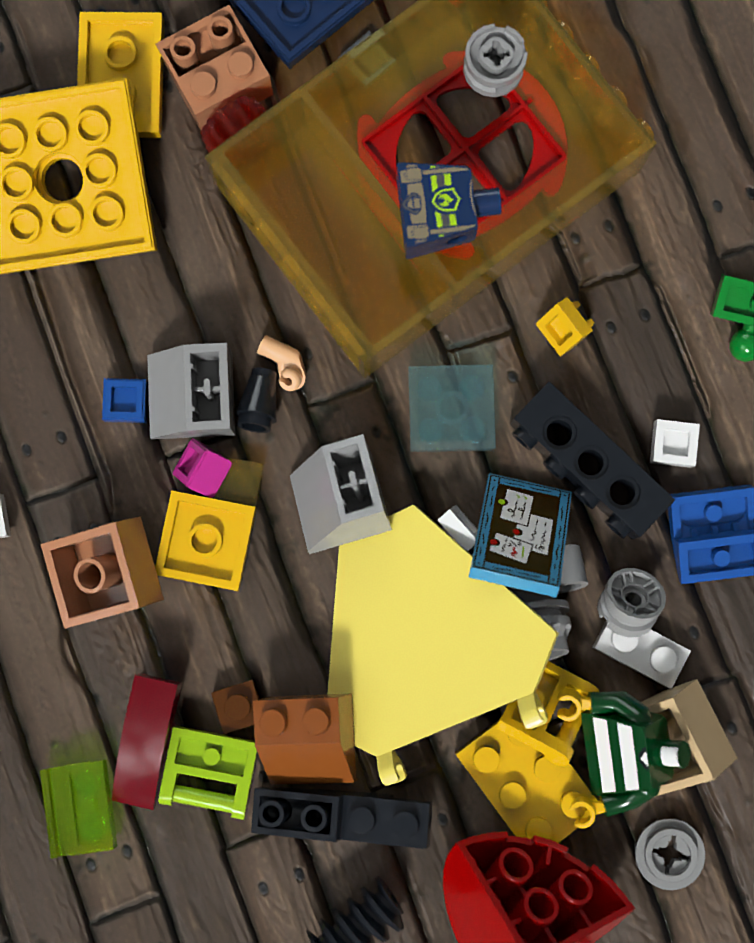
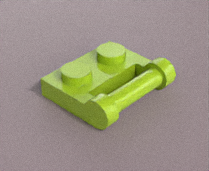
[158,725,258,820]

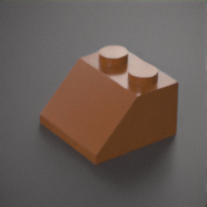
[253,693,356,785]

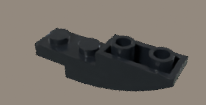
[251,787,433,849]

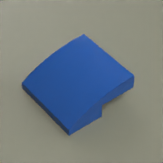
[668,484,754,584]

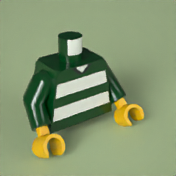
[557,688,691,828]

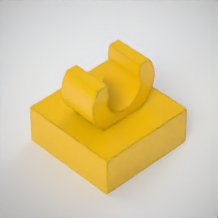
[535,297,594,357]

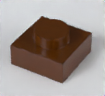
[211,679,260,735]

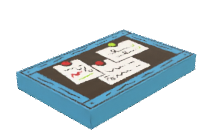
[468,473,572,597]

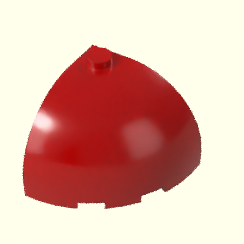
[443,832,635,943]

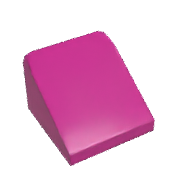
[173,438,232,498]

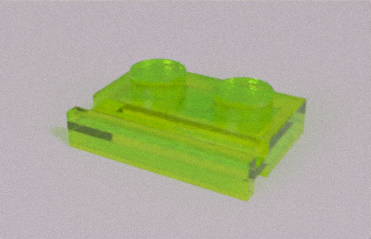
[40,759,117,859]

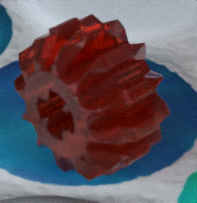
[200,96,273,165]

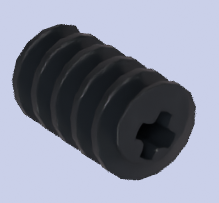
[306,876,404,943]

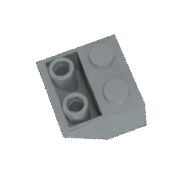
[147,343,235,440]
[290,434,392,554]

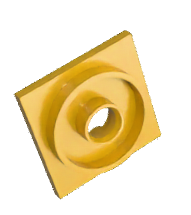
[0,78,158,275]

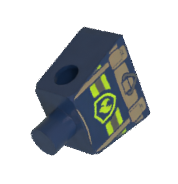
[396,162,501,259]

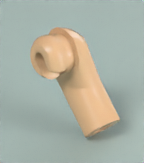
[257,335,306,391]

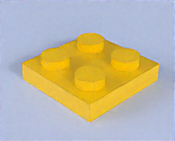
[155,490,257,591]

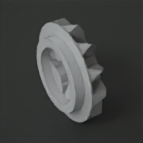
[634,818,705,890]

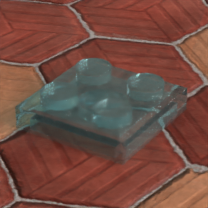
[408,364,496,452]

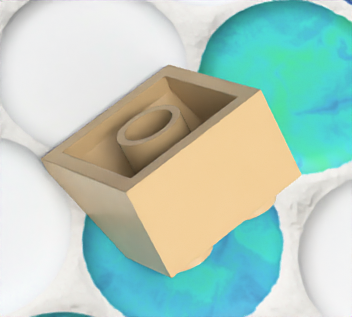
[642,679,738,796]

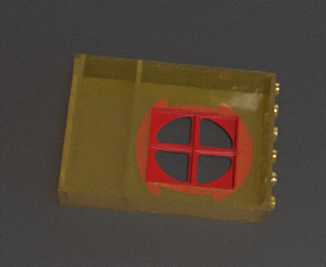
[204,0,657,379]

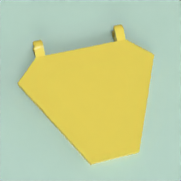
[327,505,559,786]

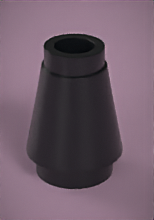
[235,368,277,433]

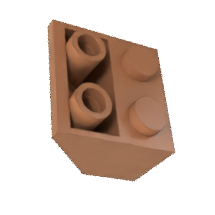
[155,5,273,133]

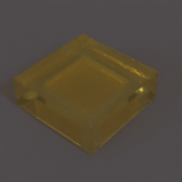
[214,458,264,507]

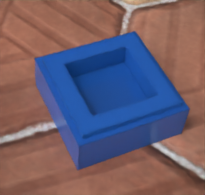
[102,378,148,423]

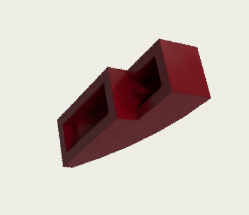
[111,673,183,810]

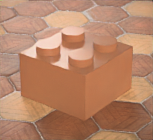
[41,516,164,629]

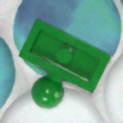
[710,274,754,362]

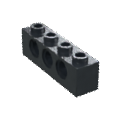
[510,382,675,540]

